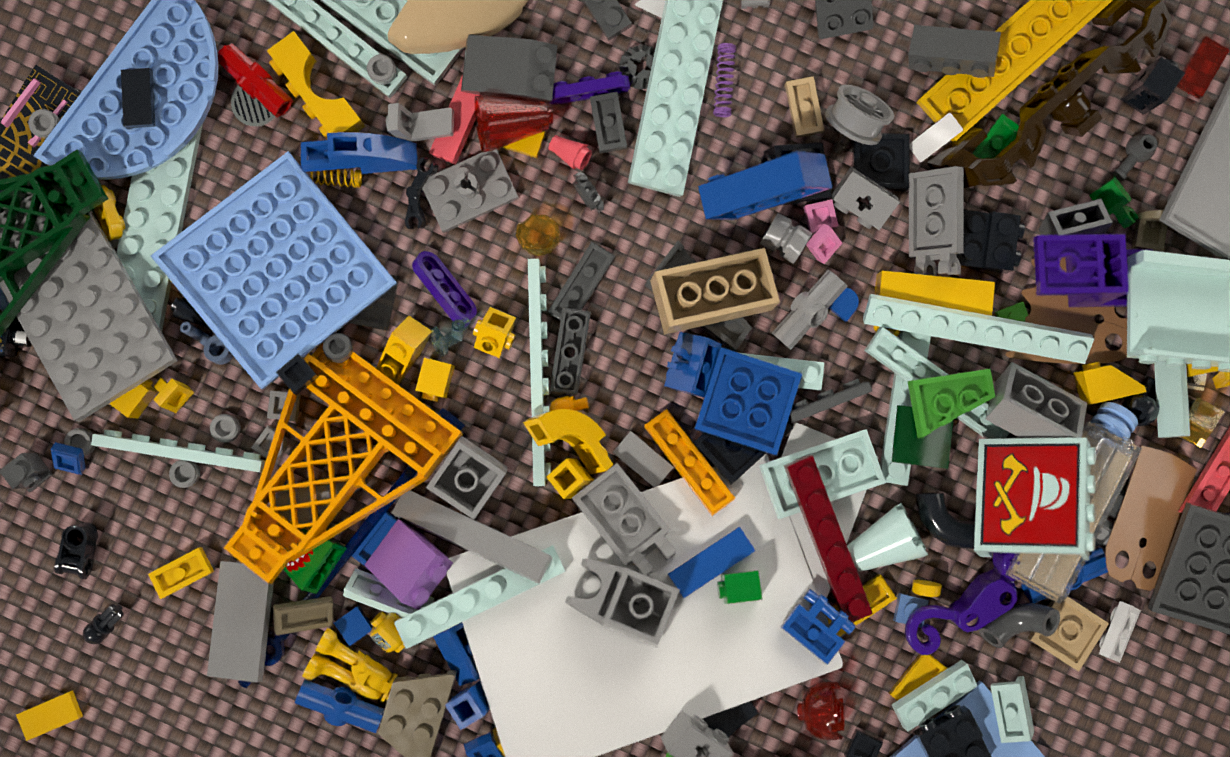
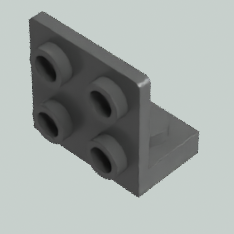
[815,0,873,39]

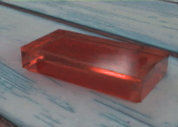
[1176,36,1230,99]

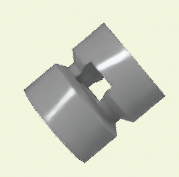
[760,212,812,264]

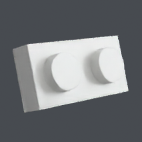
[1099,601,1141,663]

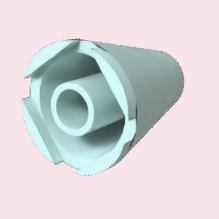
[847,503,928,572]

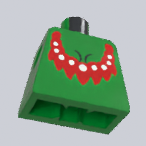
[283,528,347,594]

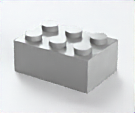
[985,362,1087,438]

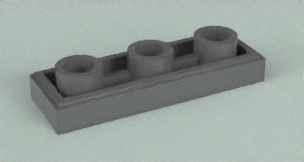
[550,307,591,395]
[788,379,872,424]

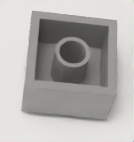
[426,436,508,520]

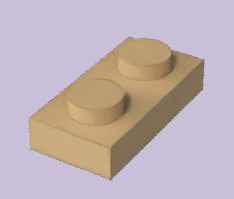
[785,76,824,138]

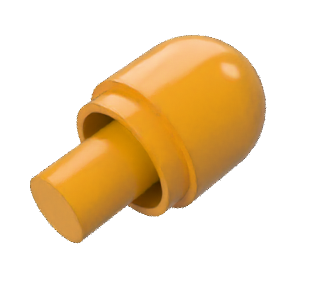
[549,396,589,411]

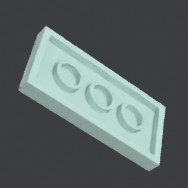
[759,429,886,520]

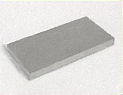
[207,561,274,682]

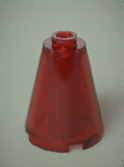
[474,95,553,152]

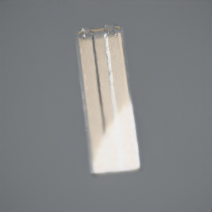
[1005,421,1142,603]

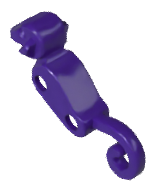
[905,552,1021,655]

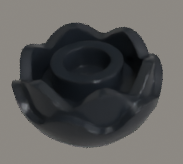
[1121,393,1159,426]

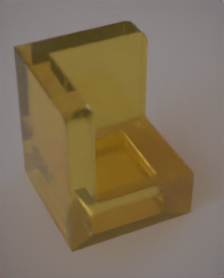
[1182,397,1225,448]

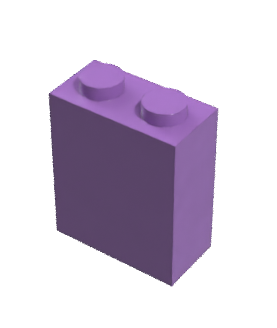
[365,519,453,610]

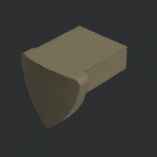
[1132,210,1168,252]

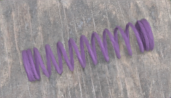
[713,43,736,117]

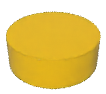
[912,580,942,597]

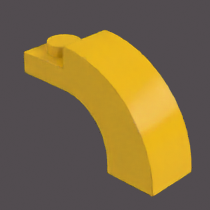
[523,409,613,475]

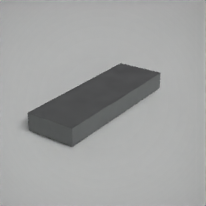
[548,242,615,321]

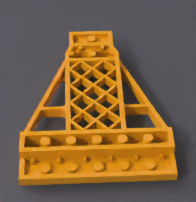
[224,342,463,584]

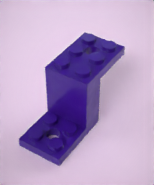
[1033,234,1153,307]

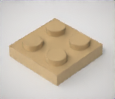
[1027,592,1109,671]

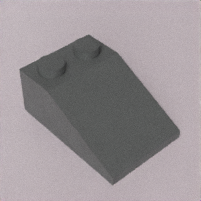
[461,35,558,107]

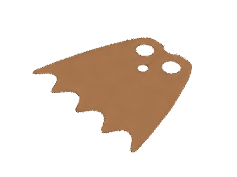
[1005,258,1127,364]

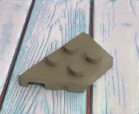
[378,670,457,757]

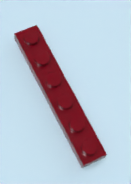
[784,454,873,623]

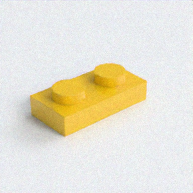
[148,547,214,599]

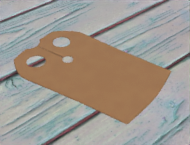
[1105,446,1197,591]

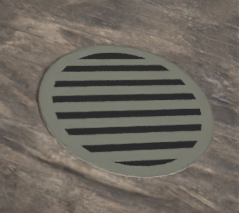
[231,85,275,126]

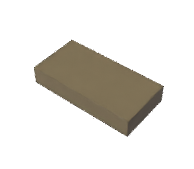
[273,596,334,635]

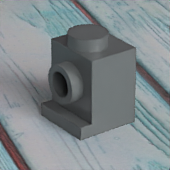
[0,453,53,492]

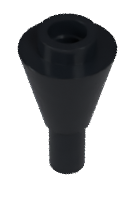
[170,296,211,329]

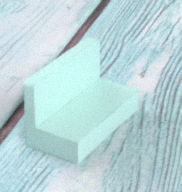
[991,676,1034,743]

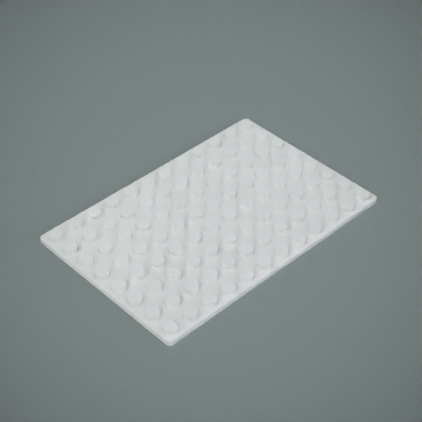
[447,454,843,757]

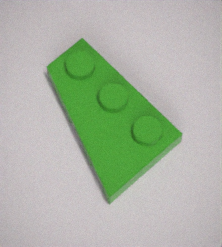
[908,369,995,438]

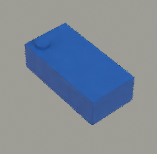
[698,151,832,220]

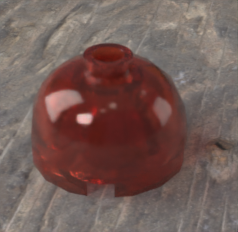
[797,681,845,740]

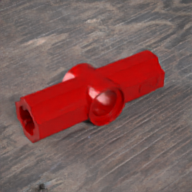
[218,43,294,118]

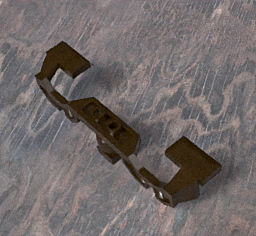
[927,0,1172,188]

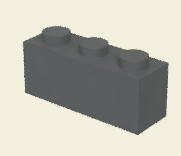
[908,25,1001,78]

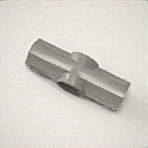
[772,270,848,350]

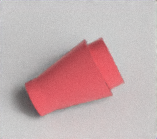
[548,135,592,170]

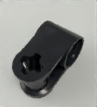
[54,522,98,579]

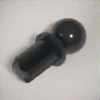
[83,604,124,645]

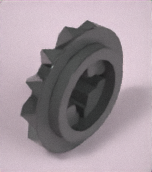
[619,44,655,89]
[573,172,604,213]

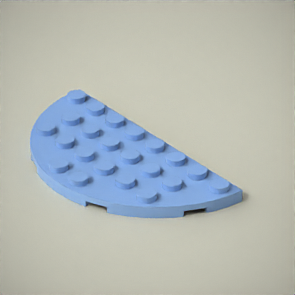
[33,0,218,180]

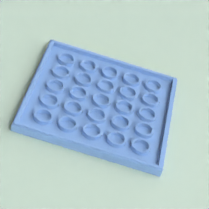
[151,151,397,390]

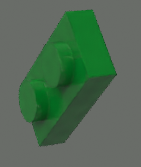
[971,113,1019,158]

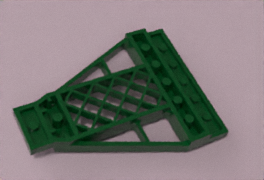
[0,149,108,337]

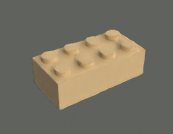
[650,248,780,335]

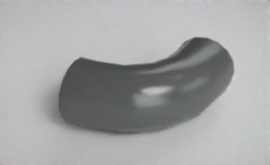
[979,603,1060,648]

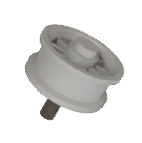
[825,85,894,155]

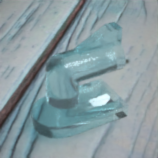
[431,317,470,357]

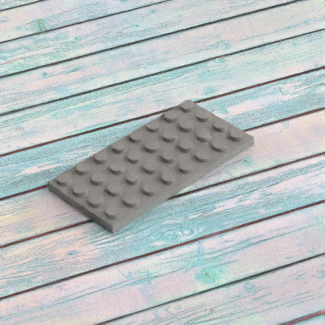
[0,195,178,422]

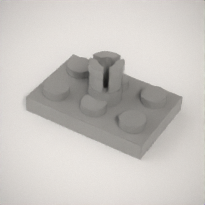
[422,147,519,233]

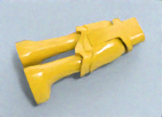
[302,628,398,702]

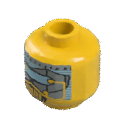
[370,611,405,653]

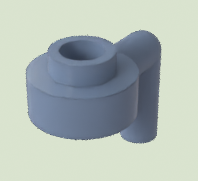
[180,322,233,365]

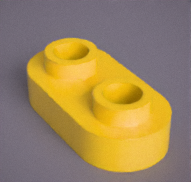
[93,185,125,241]

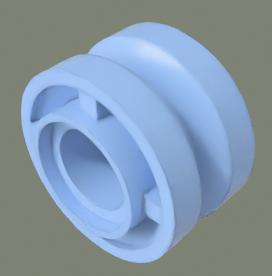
[1089,402,1138,445]

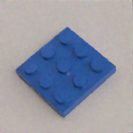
[694,347,802,456]

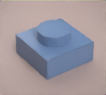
[893,593,929,628]

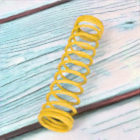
[306,169,362,188]

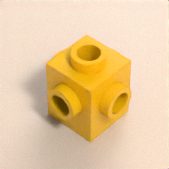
[473,307,516,358]

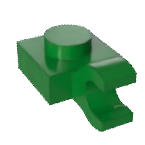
[1089,177,1138,229]

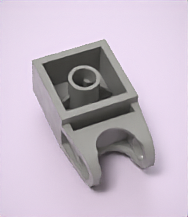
[565,559,680,648]

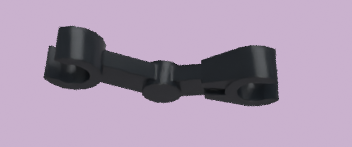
[405,157,438,229]

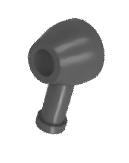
[1112,134,1158,181]

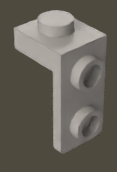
[386,103,454,142]

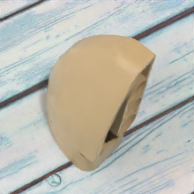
[388,0,529,54]

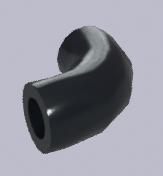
[916,493,975,549]

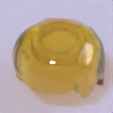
[515,214,560,256]

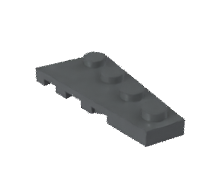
[644,240,752,352]

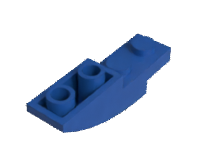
[301,132,418,174]

